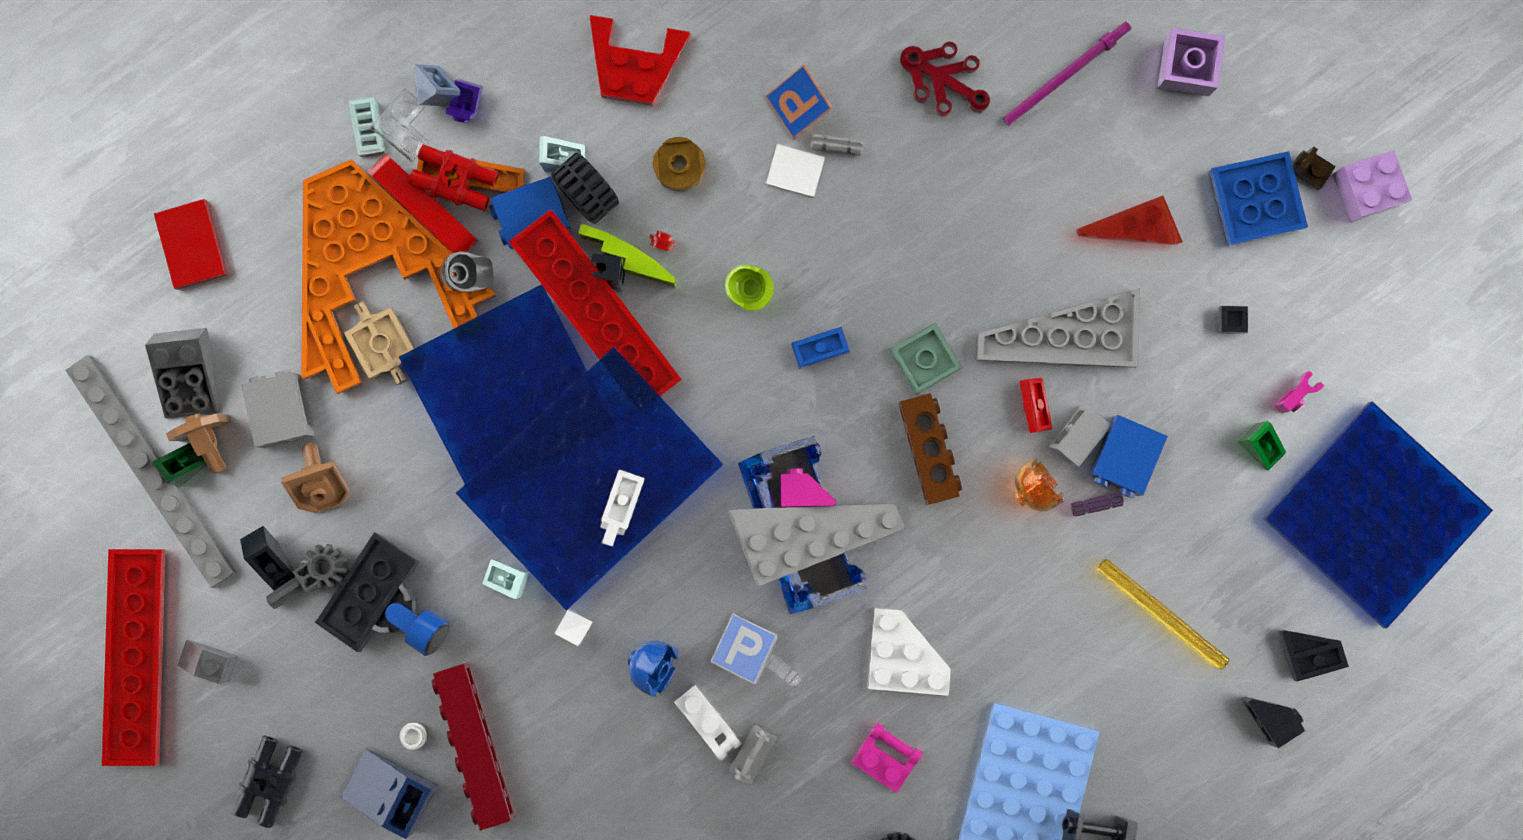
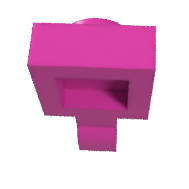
[1275,371,1325,413]

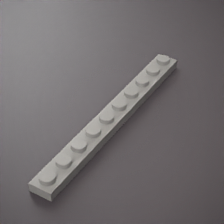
[65,355,236,588]

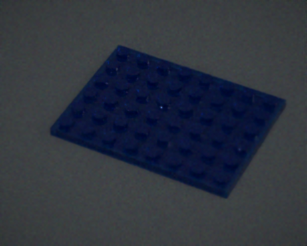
[456,347,724,610]

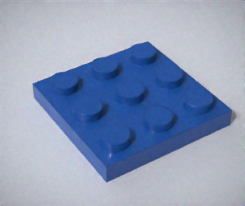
[1209,151,1308,246]

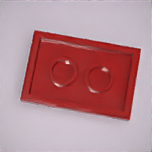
[154,199,227,290]

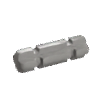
[811,134,863,156]

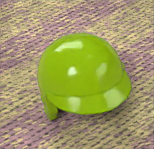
[725,264,774,311]

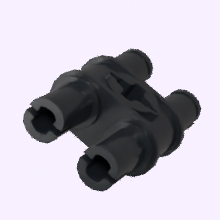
[232,735,303,828]

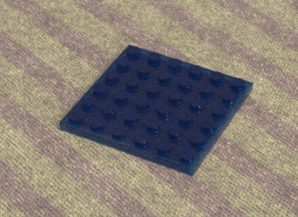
[399,284,616,499]
[1263,401,1493,629]

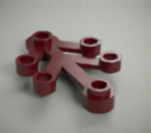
[900,41,990,117]

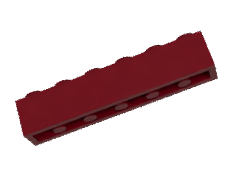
[431,662,515,831]

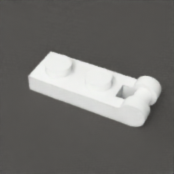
[674,684,742,761]

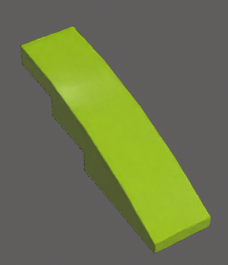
[579,224,677,288]

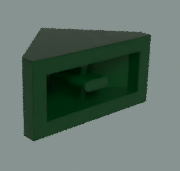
[152,443,207,486]

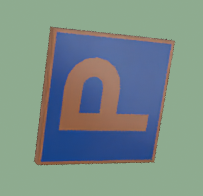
[765,65,833,139]

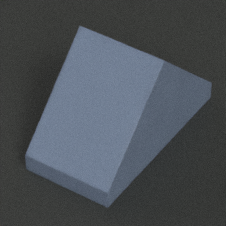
[415,64,460,106]

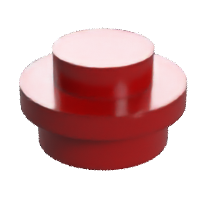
[649,230,676,251]

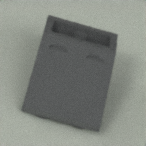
[145,328,218,418]

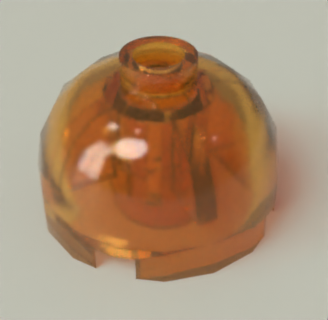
[1014,457,1065,512]

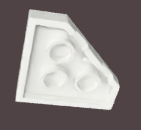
[868,608,951,696]

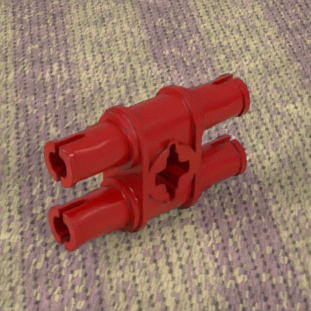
[408,144,499,211]

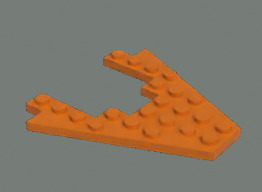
[301,159,496,394]

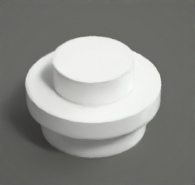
[400,722,427,750]

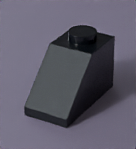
[240,526,295,591]
[1241,697,1306,748]

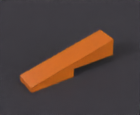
[417,159,525,193]

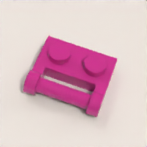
[851,722,923,793]

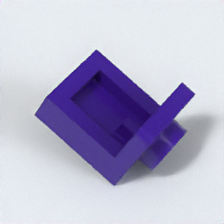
[445,79,483,122]

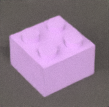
[1158,28,1225,96]
[1333,150,1412,222]

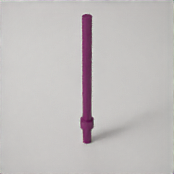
[1003,21,1132,126]

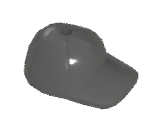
[440,252,494,292]

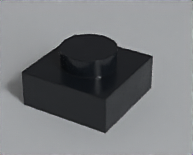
[1219,306,1248,334]

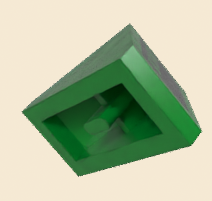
[1238,421,1287,471]

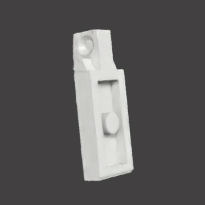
[601,469,645,546]

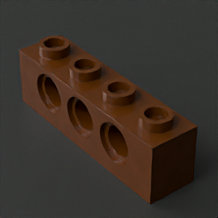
[898,393,962,506]

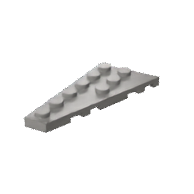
[977,288,1140,368]
[728,504,905,587]

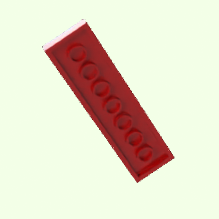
[509,209,682,412]
[102,549,166,766]

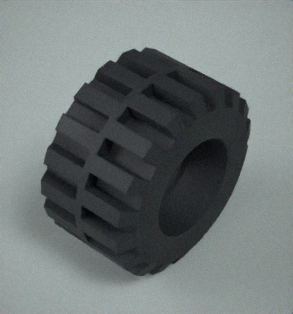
[551,152,619,224]

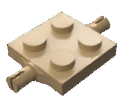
[344,302,418,385]

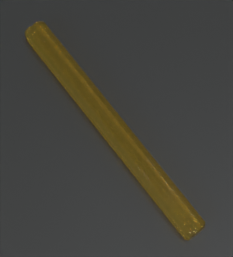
[1097,559,1230,670]

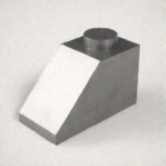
[178,640,238,684]

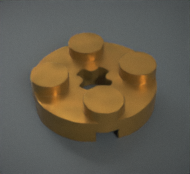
[653,137,706,191]

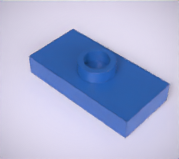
[791,327,850,369]

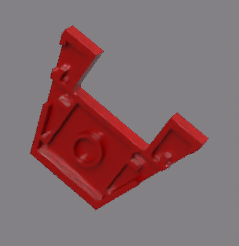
[590,15,691,106]

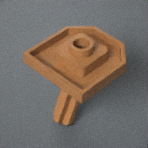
[166,413,232,473]
[281,443,349,513]

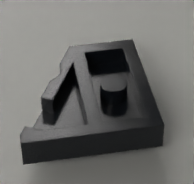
[1279,630,1349,682]

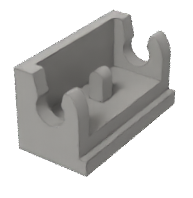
[1049,406,1112,467]

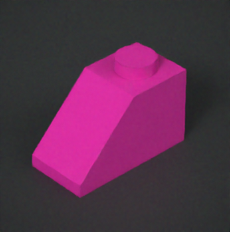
[781,469,836,507]

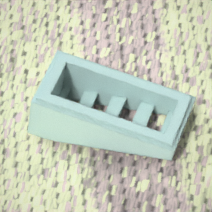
[348,97,385,157]

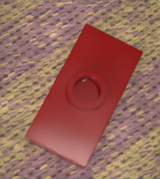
[1019,378,1053,433]

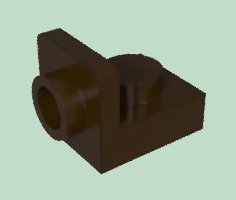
[1294,146,1336,190]

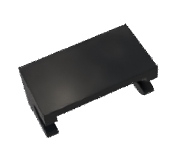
[591,253,625,292]

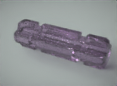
[1071,492,1124,517]

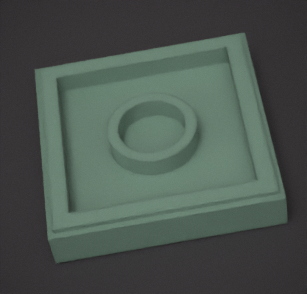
[889,323,962,395]

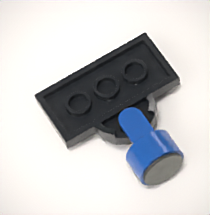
[315,532,450,656]

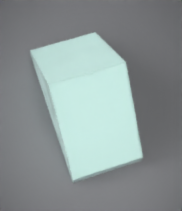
[539,136,585,172]
[482,559,530,599]

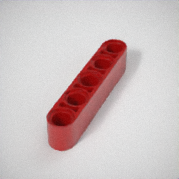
[368,153,478,253]

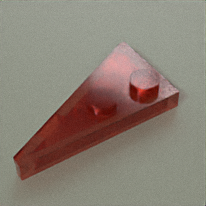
[1076,195,1183,245]

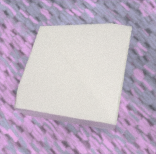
[555,609,593,646]

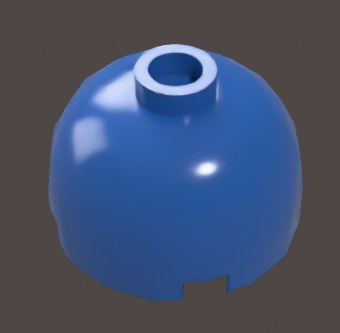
[628,641,678,697]

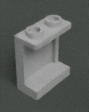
[241,370,314,449]

